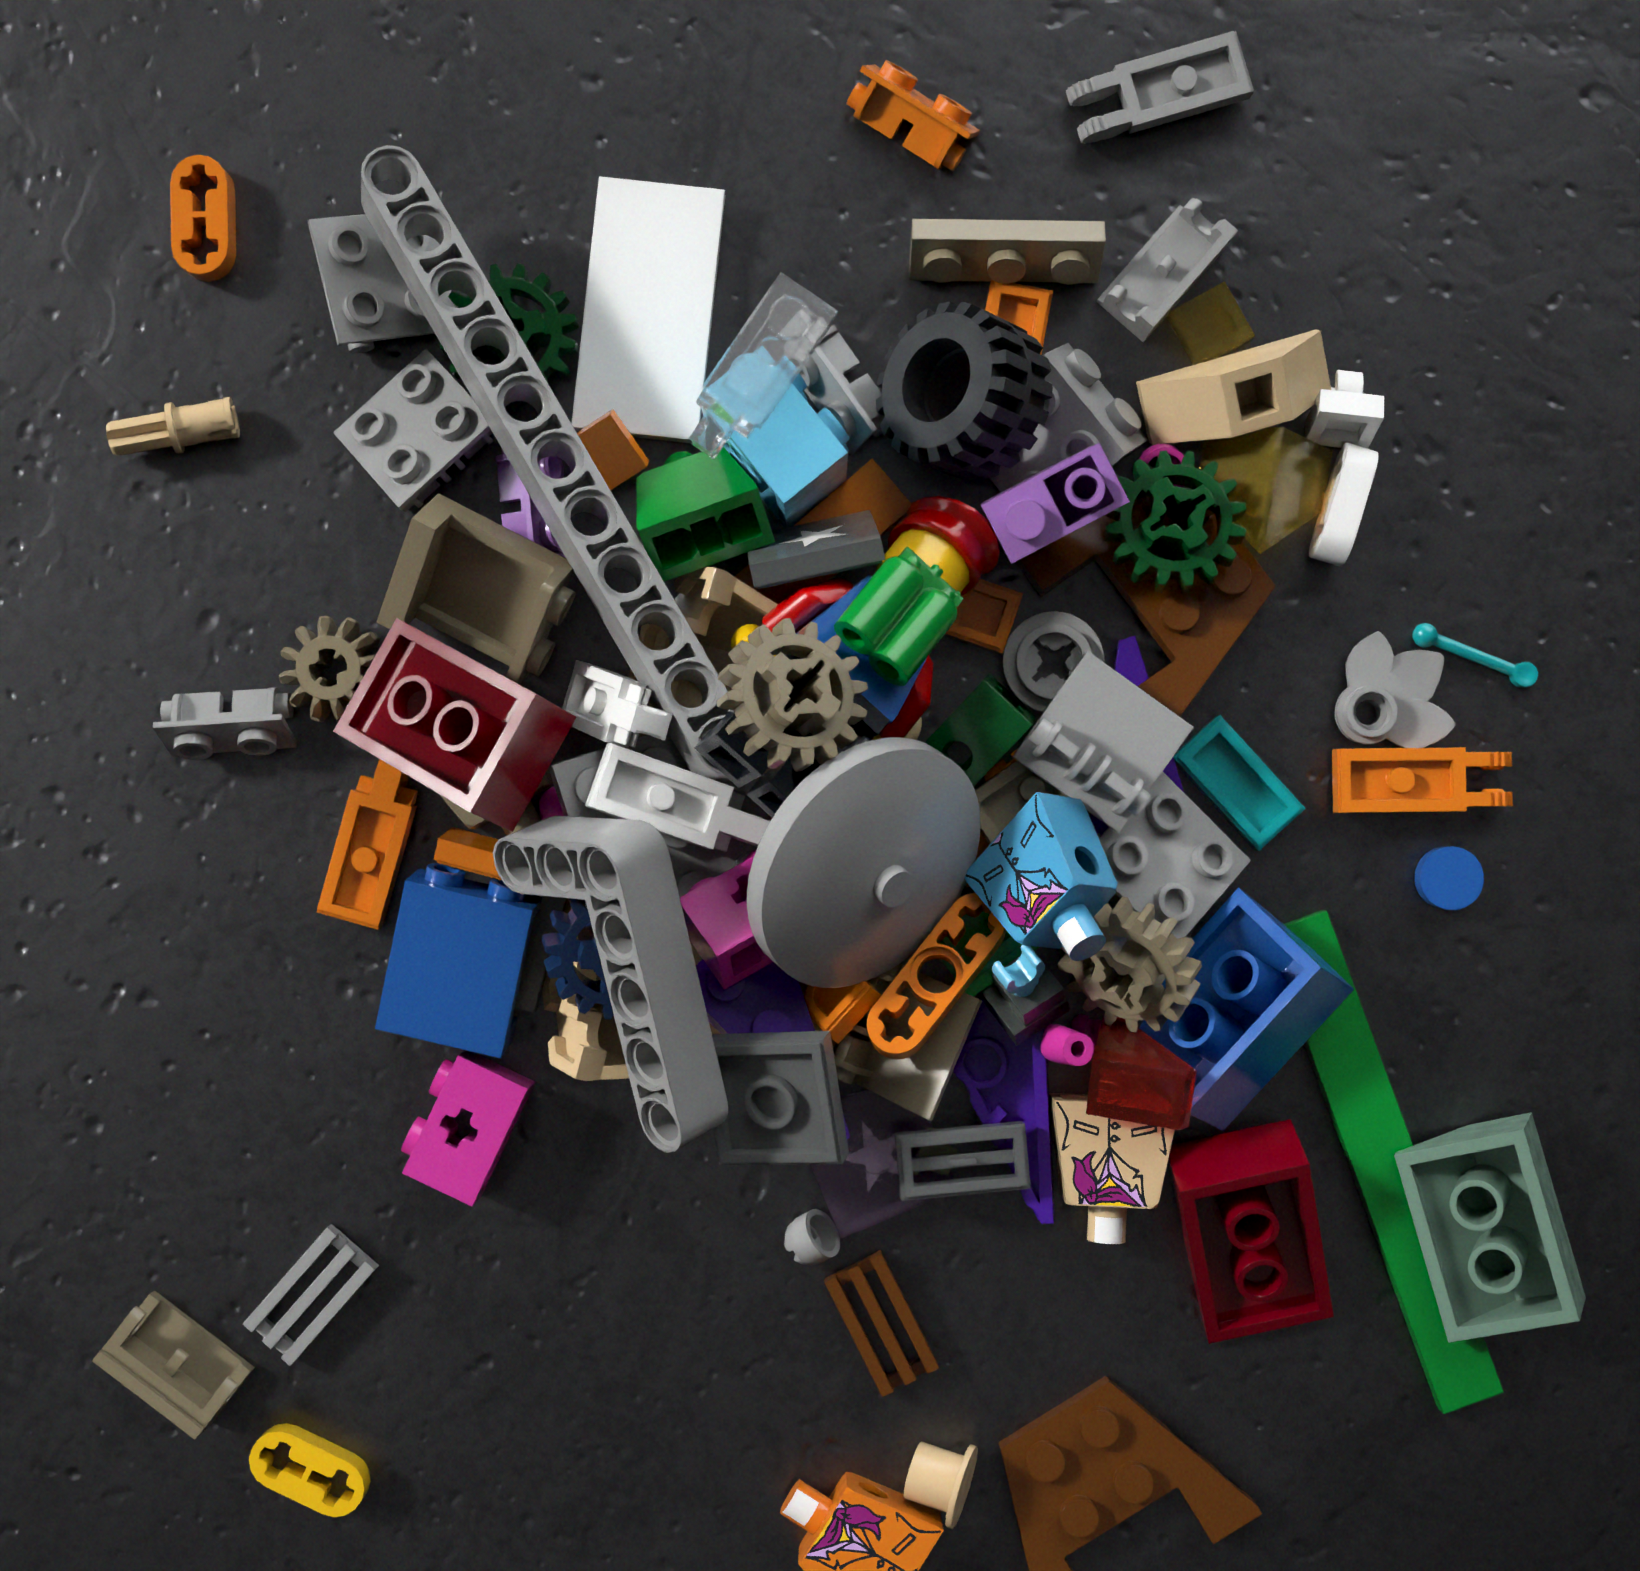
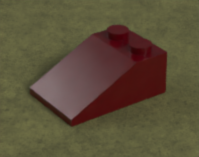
[333,618,577,832]
[1168,1119,1334,1344]

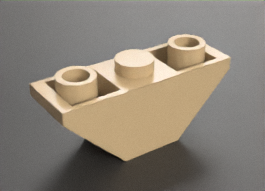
[1136,329,1331,445]

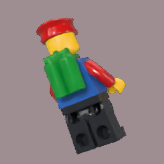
[694,496,1000,818]

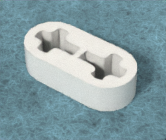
[1309,442,1378,567]

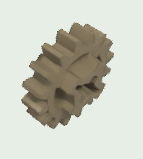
[717,618,868,772]
[1058,897,1202,1033]

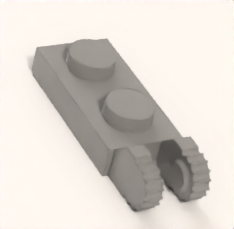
[1065,31,1254,144]

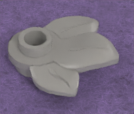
[1335,631,1455,748]

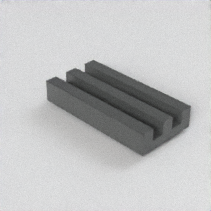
[894,1121,1031,1201]

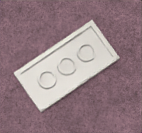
[571,176,726,444]

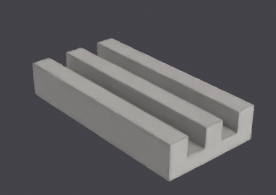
[243,1224,379,1366]

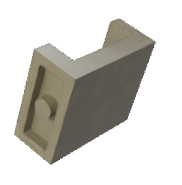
[376,493,576,685]

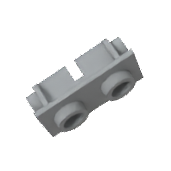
[779,319,885,456]
[153,687,297,760]

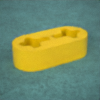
[249,1423,371,1517]

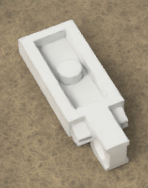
[562,660,672,748]
[585,743,770,852]

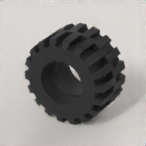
[876,301,1053,481]

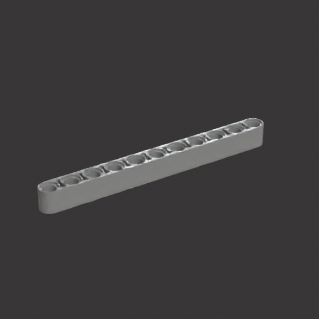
[361,145,731,783]

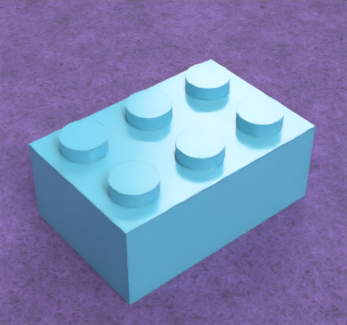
[698,346,850,528]

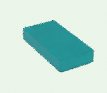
[1173,715,1306,851]

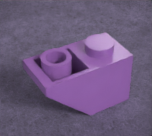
[981,443,1130,564]

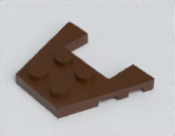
[1016,488,1276,717]
[999,1376,1262,1571]

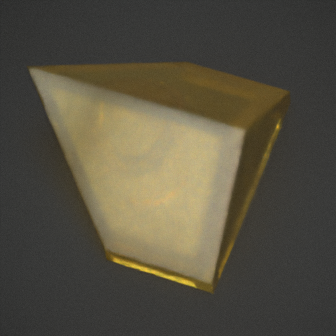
[1199,427,1333,554]

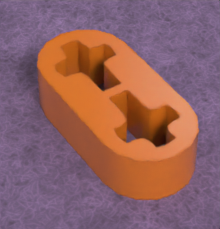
[170,155,236,282]

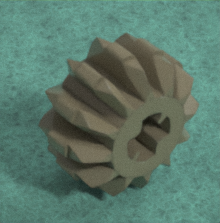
[279,616,380,722]

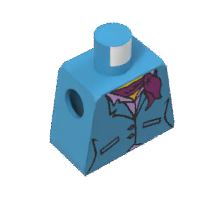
[965,792,1117,961]

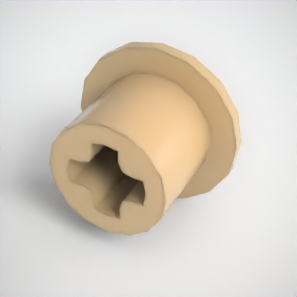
[903,1441,978,1529]

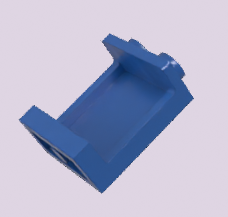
[375,863,542,1058]

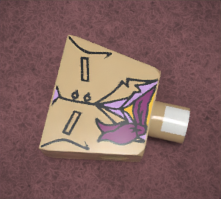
[1049,1093,1178,1244]

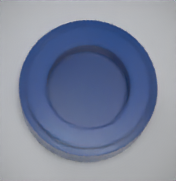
[1414,846,1484,910]

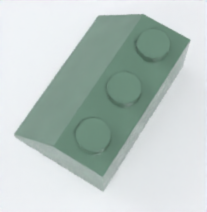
[1394,1112,1586,1343]

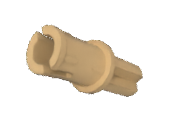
[106,397,240,456]

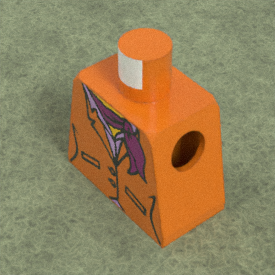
[780,1472,944,1571]

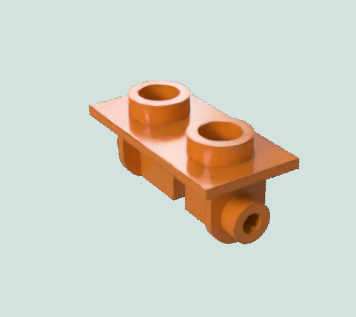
[846,60,980,171]

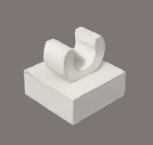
[1304,370,1384,449]

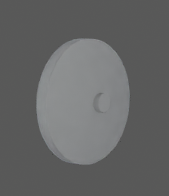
[747,737,981,988]

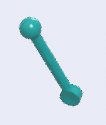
[1412,623,1538,688]

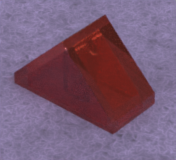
[1086,1013,1197,1130]

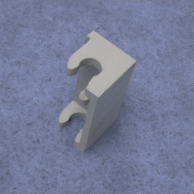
[1096,198,1238,343]

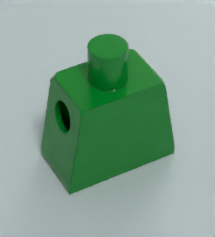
[636,447,775,582]

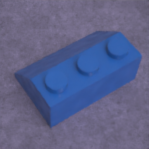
[1111,887,1354,1131]

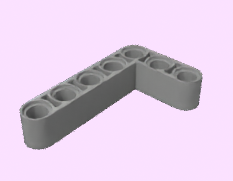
[493,816,728,1153]

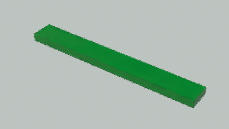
[1284,910,1503,1414]

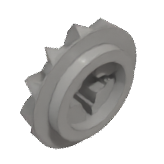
[1003,611,1105,712]

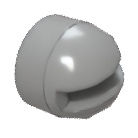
[784,1209,840,1266]

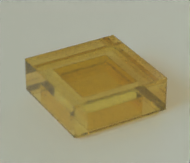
[1166,281,1255,365]

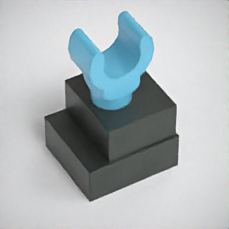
[981,945,1070,1046]

